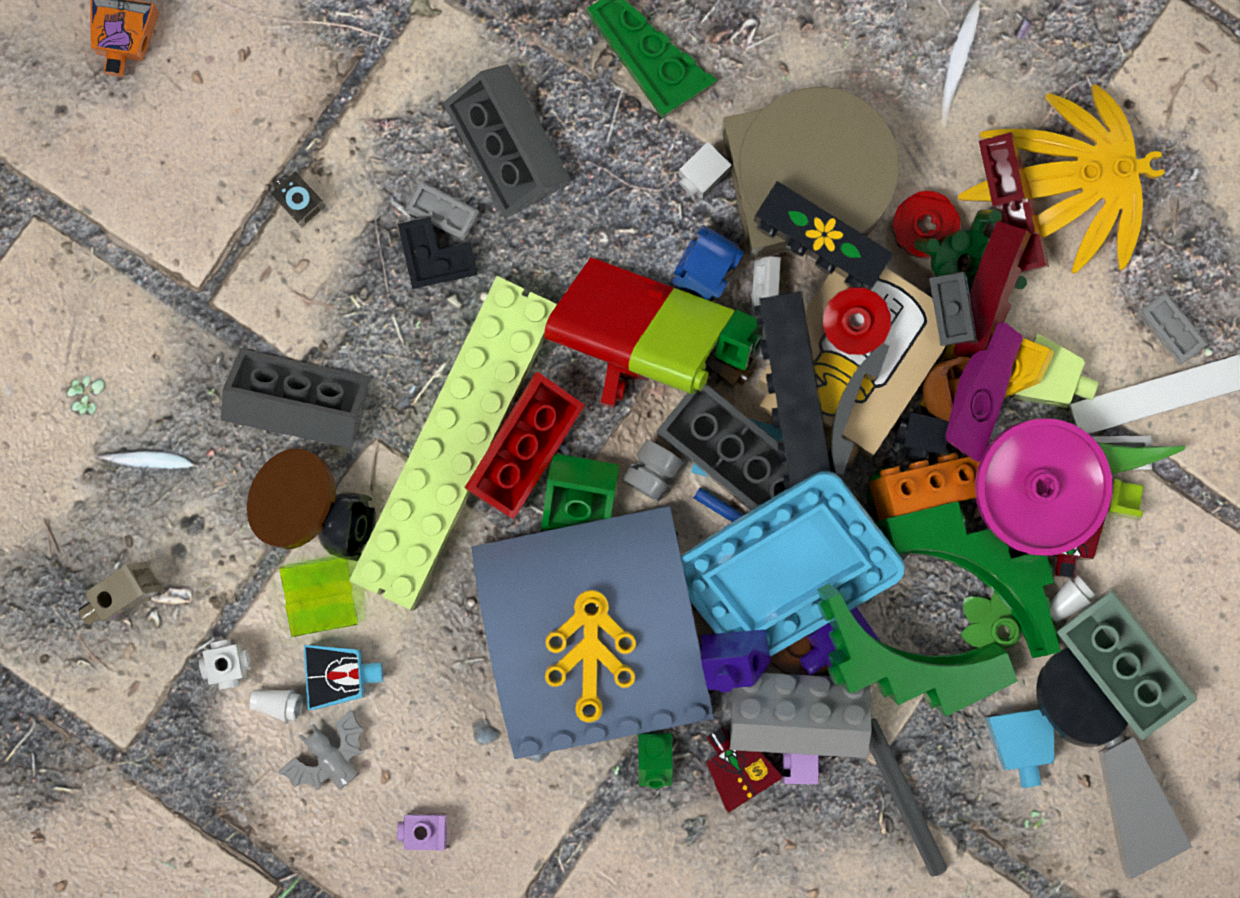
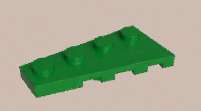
[586,0,717,119]

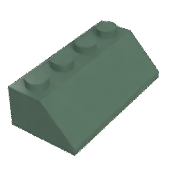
[1057,587,1197,740]

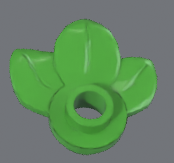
[961,592,1021,649]

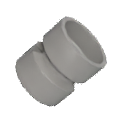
[622,439,683,502]

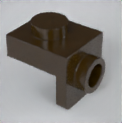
[705,352,754,388]

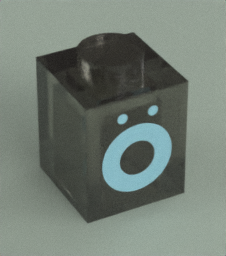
[271,171,326,228]

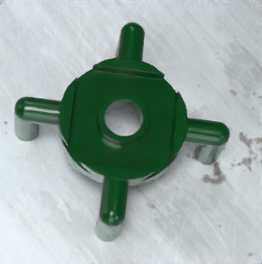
[914,209,1027,293]

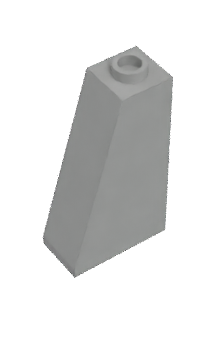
[1098,734,1192,879]

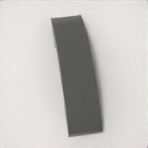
[830,344,889,478]

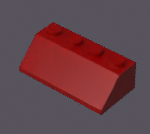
[464,371,585,520]

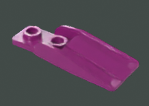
[946,322,1023,462]

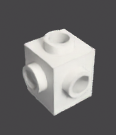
[199,639,251,690]

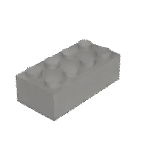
[730,673,871,758]

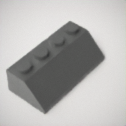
[443,64,570,219]
[221,349,371,449]

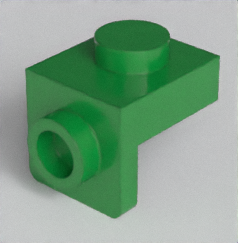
[638,734,673,789]

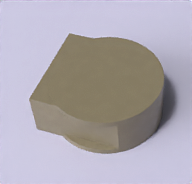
[722,87,899,259]

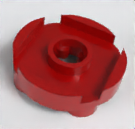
[892,191,960,259]

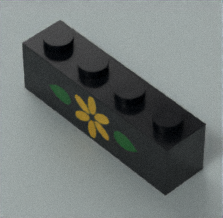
[754,181,894,290]

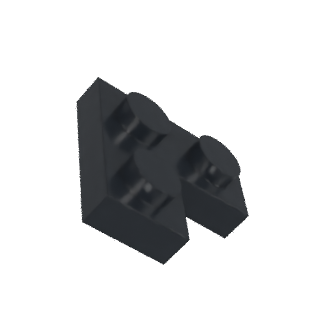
[398,215,478,289]

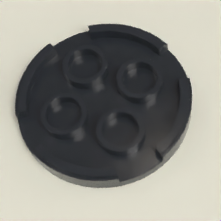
[1036,647,1128,747]

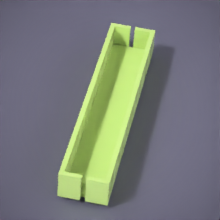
[349,276,557,611]

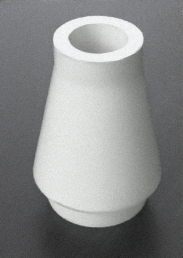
[1049,575,1096,624]
[250,690,303,723]

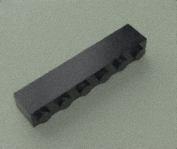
[754,291,833,490]

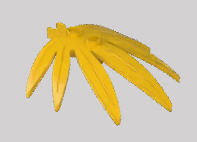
[957,84,1165,274]

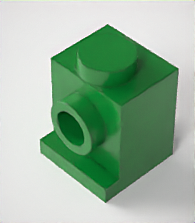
[715,310,762,371]

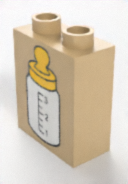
[756,267,946,466]

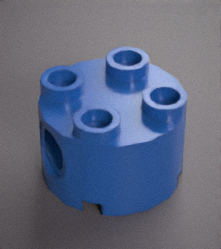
[671,225,744,301]

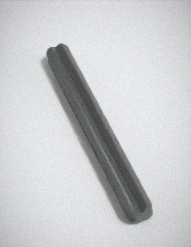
[869,718,947,877]

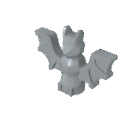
[279,711,364,790]

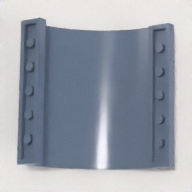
[471,506,714,759]

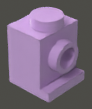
[782,753,818,784]
[397,814,447,851]

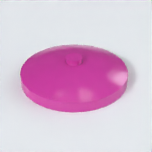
[975,418,1113,556]

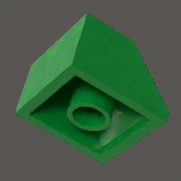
[541,454,620,531]

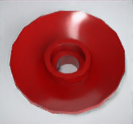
[823,287,891,355]

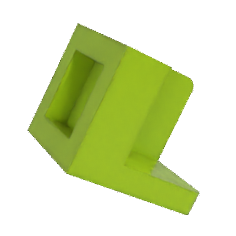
[1107,478,1143,520]

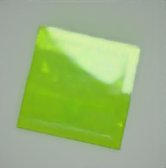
[279,556,358,637]

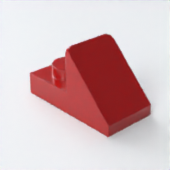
[601,363,647,408]

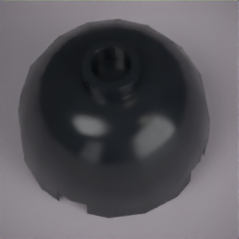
[318,493,376,561]

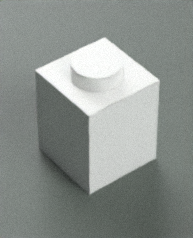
[679,142,731,199]

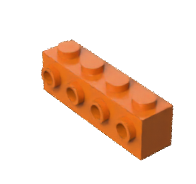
[869,453,980,521]

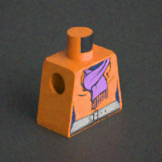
[90,0,159,77]

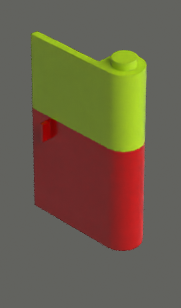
[544,257,735,395]

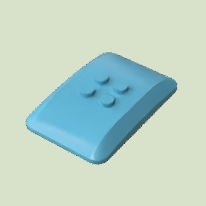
[681,471,905,656]

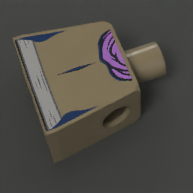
[78,562,164,625]

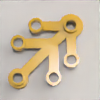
[545,590,636,723]

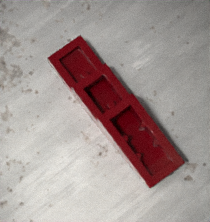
[979,132,1049,274]
[953,221,1031,358]

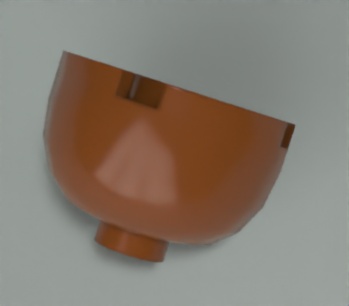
[923,357,970,422]

